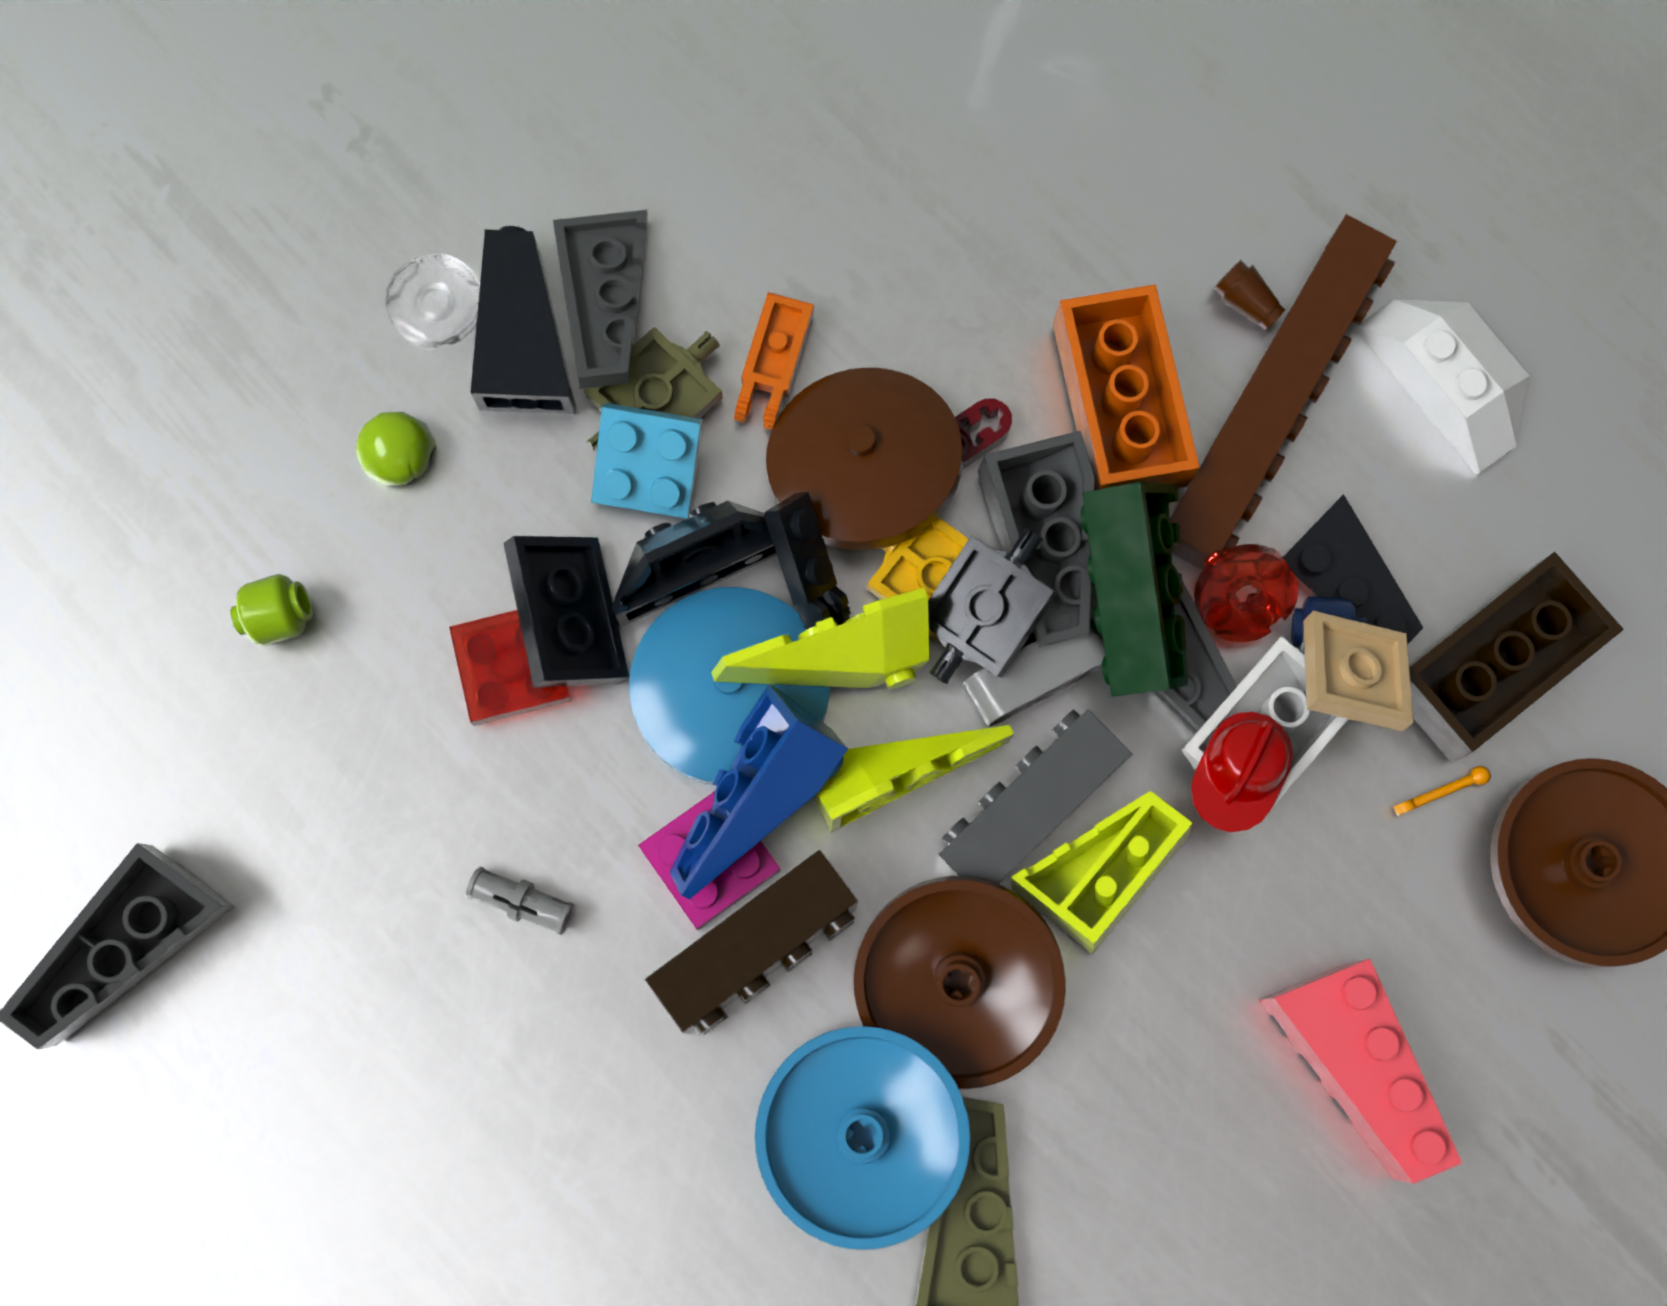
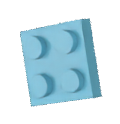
[591,403,703,519]

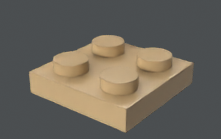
[1303,611,1413,732]

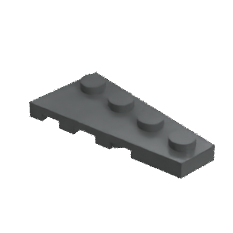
[553,210,648,389]

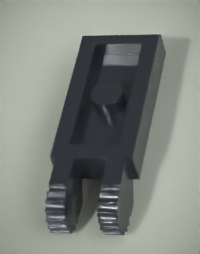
[764,492,851,630]

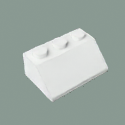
[1182,636,1348,808]

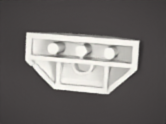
[1355,299,1530,476]

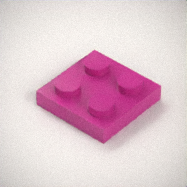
[638,791,781,931]

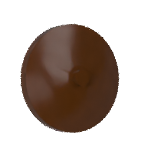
[766,368,963,550]
[1490,758,1667,967]
[853,876,1066,1089]

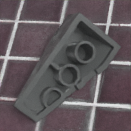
[978,431,1095,648]

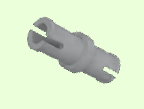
[466,866,575,935]

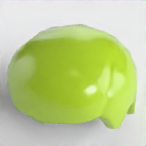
[356,412,436,486]

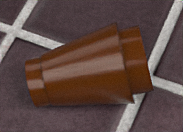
[1213,260,1286,331]

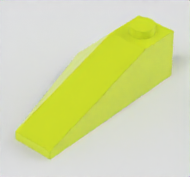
[711,588,929,690]
[813,725,1014,833]

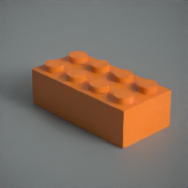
[1053,284,1200,490]

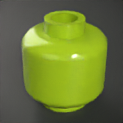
[230,574,312,646]

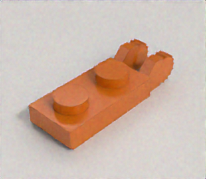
[734,292,814,430]

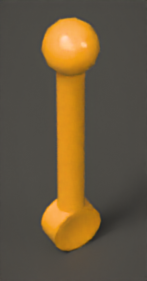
[1393,766,1491,816]

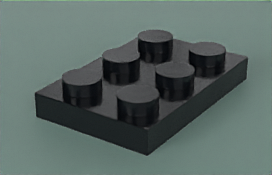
[503,536,629,688]

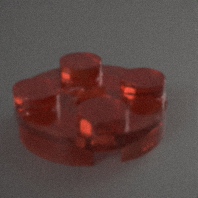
[1194,544,1298,642]

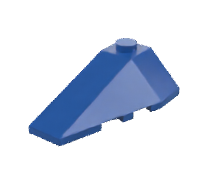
[670,684,848,900]

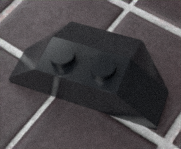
[611,500,777,627]

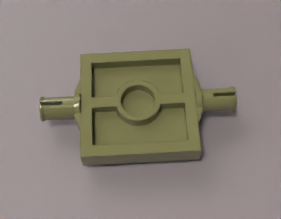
[584,327,723,453]

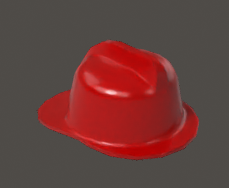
[1191,712,1293,833]

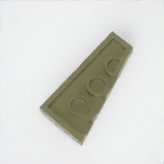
[915,1097,1019,1306]

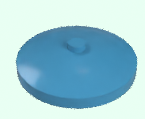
[629,587,830,785]
[755,1026,971,1250]

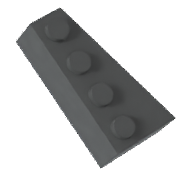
[938,709,1133,884]
[0,843,235,1050]

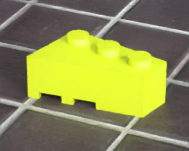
[1011,791,1193,955]

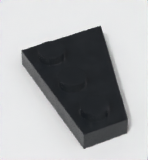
[1275,494,1423,645]

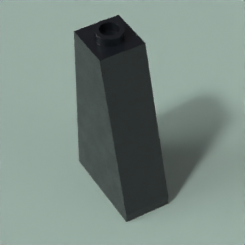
[470,226,576,414]

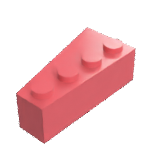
[1259,959,1462,1184]

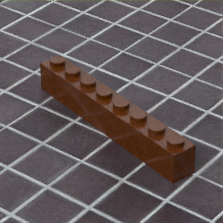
[1170,214,1397,573]

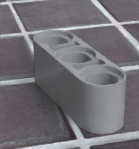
[963,618,1105,727]

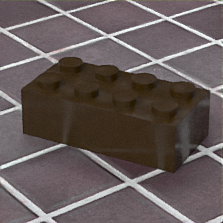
[1409,552,1624,762]
[645,849,858,1036]

